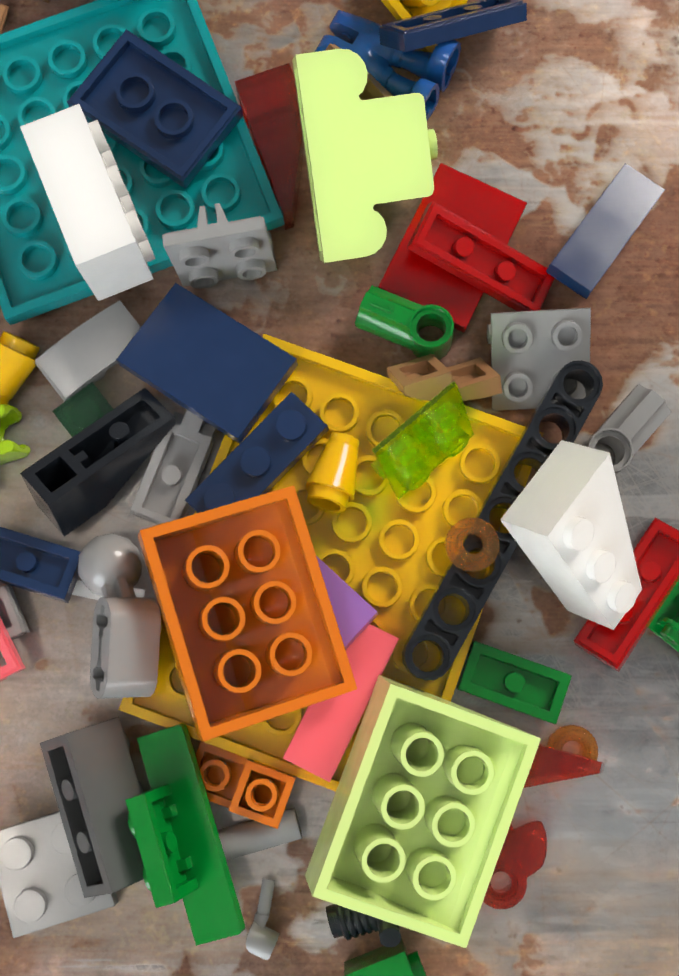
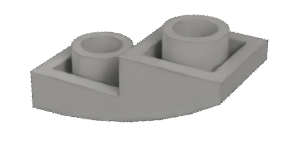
[35,300,141,402]

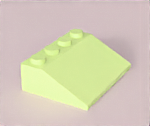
[305,675,541,948]

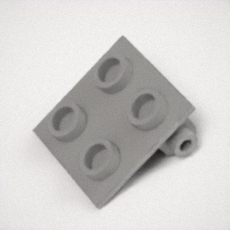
[487,308,591,411]

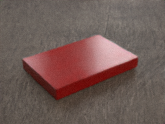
[378,163,527,333]

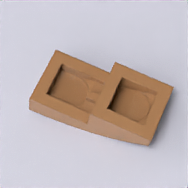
[387,354,502,402]

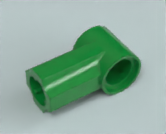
[355,285,454,360]

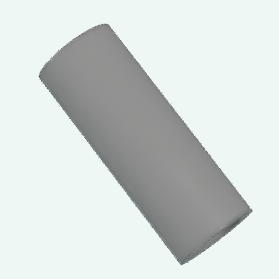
[217,808,302,861]

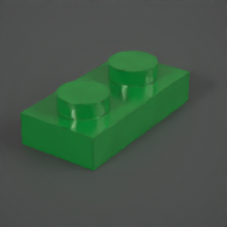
[456,641,572,725]

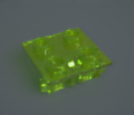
[371,381,474,499]

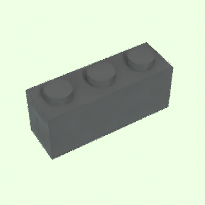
[40,717,144,898]

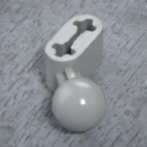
[78,533,161,699]

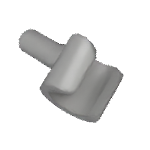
[246,878,280,960]

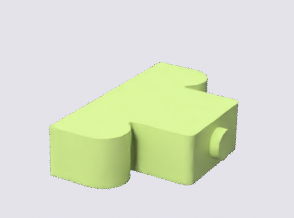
[292,49,438,263]

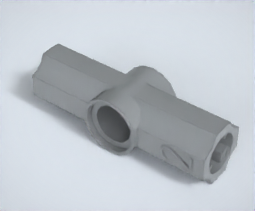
[582,384,672,476]

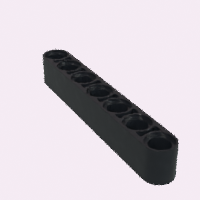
[402,360,603,680]

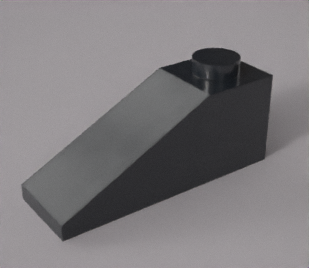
[20,388,176,537]

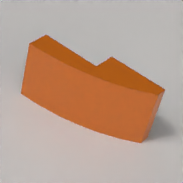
[195,741,296,829]

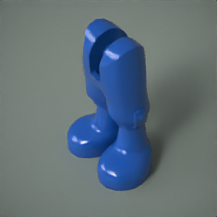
[315,10,461,120]

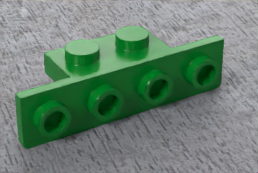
[125,724,245,946]

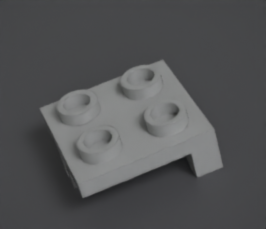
[162,203,277,289]

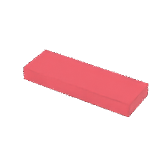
[283,624,399,782]

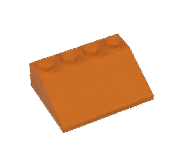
[138,485,357,742]

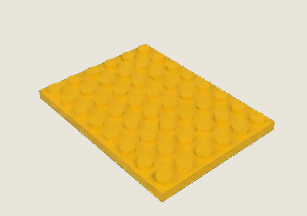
[118,334,544,792]

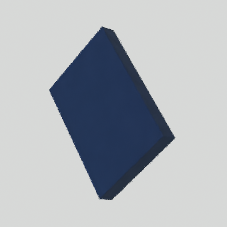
[67,29,243,189]
[116,283,298,444]

